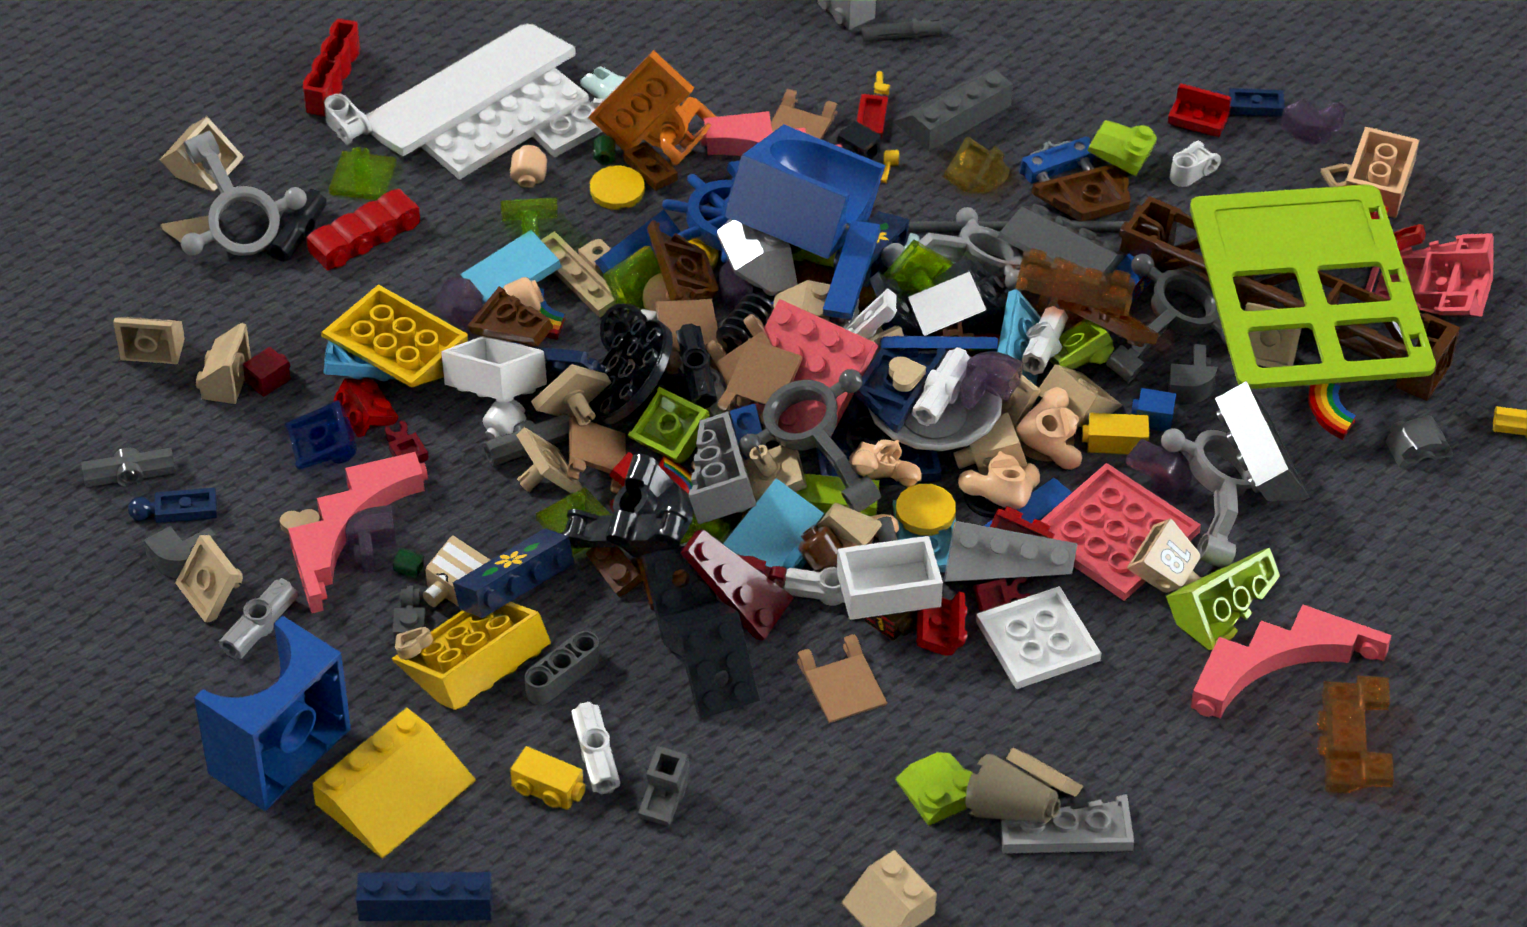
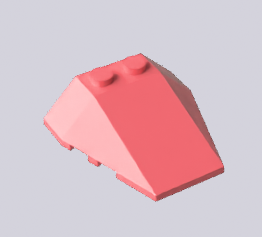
[1365,234,1493,317]

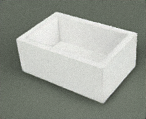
[441,336,547,403]
[837,536,943,620]

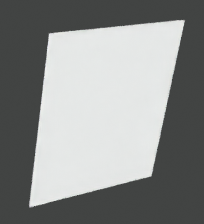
[908,272,986,336]

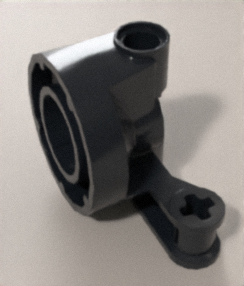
[560,454,693,560]

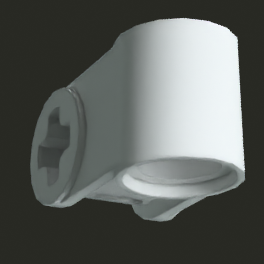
[325,94,372,145]
[1170,141,1221,187]

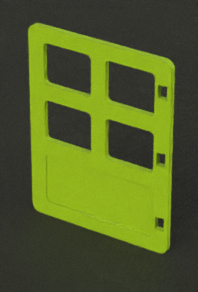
[1190,185,1436,389]

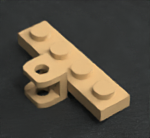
[541,231,622,318]

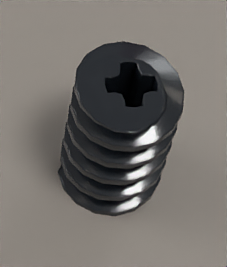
[716,294,774,353]

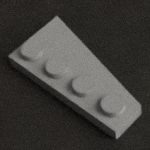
[1000,794,1134,853]

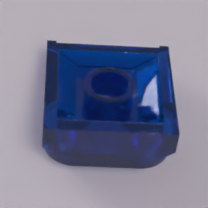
[285,400,357,470]

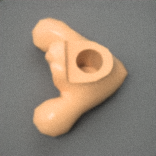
[1016,387,1082,470]
[849,440,922,487]
[958,451,1040,510]

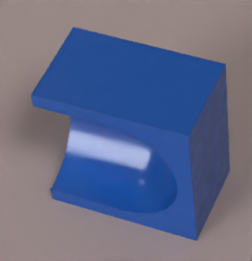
[725,125,885,259]
[194,616,351,811]

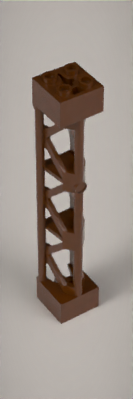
[1119,196,1460,401]

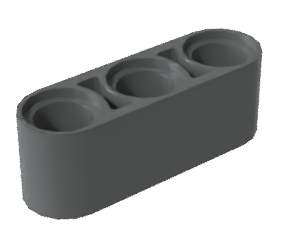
[524,631,600,705]

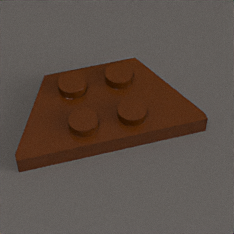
[1032,164,1130,222]
[647,220,719,301]

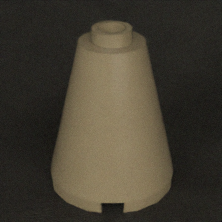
[966,754,1061,823]

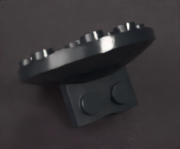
[589,319,676,424]

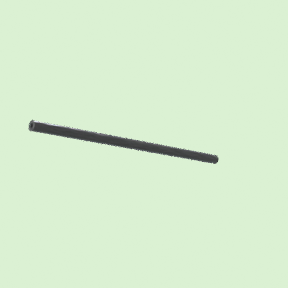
[908,221,1129,232]

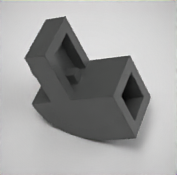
[1168,344,1218,404]
[144,526,217,578]
[638,746,690,827]

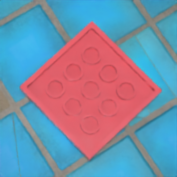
[735,299,878,438]
[1041,463,1201,601]

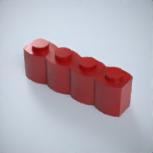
[303,18,360,116]
[307,189,421,271]

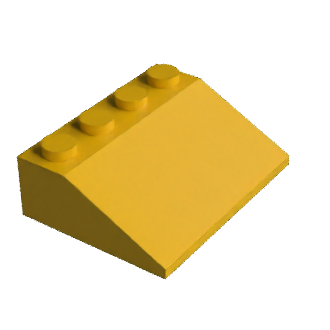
[321,284,468,387]
[392,602,551,710]
[313,708,476,859]

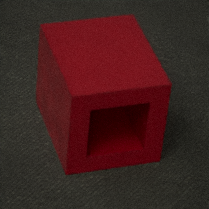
[242,346,291,397]

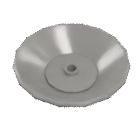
[868,350,1003,451]

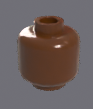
[798,525,844,570]

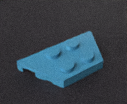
[323,340,396,381]

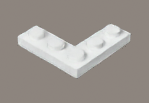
[831,288,897,339]

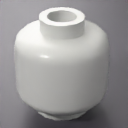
[483,399,526,439]

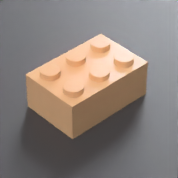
[1345,127,1419,218]

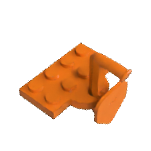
[588,50,716,166]

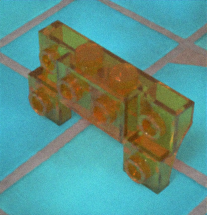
[1015,248,1135,317]
[1317,676,1394,794]

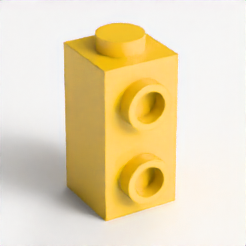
[1082,413,1149,455]
[510,746,586,810]

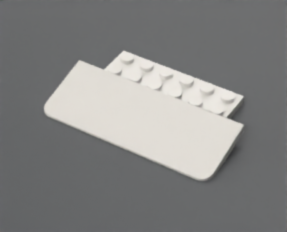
[366,24,589,180]

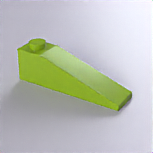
[1166,548,1280,650]

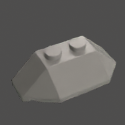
[717,219,798,296]

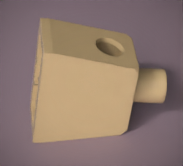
[953,412,1028,475]

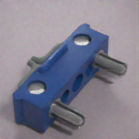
[1019,137,1095,184]

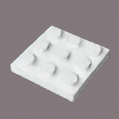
[976,586,1101,689]

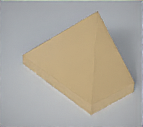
[161,216,210,242]
[817,502,882,545]

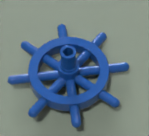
[662,174,736,264]

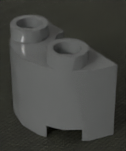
[1385,415,1453,467]

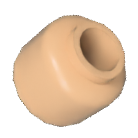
[510,145,547,188]
[503,277,544,311]

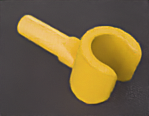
[874,71,890,95]
[881,150,899,183]

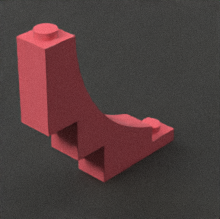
[700,111,842,156]
[288,452,428,614]
[1191,605,1392,718]

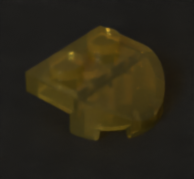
[942,136,1009,194]

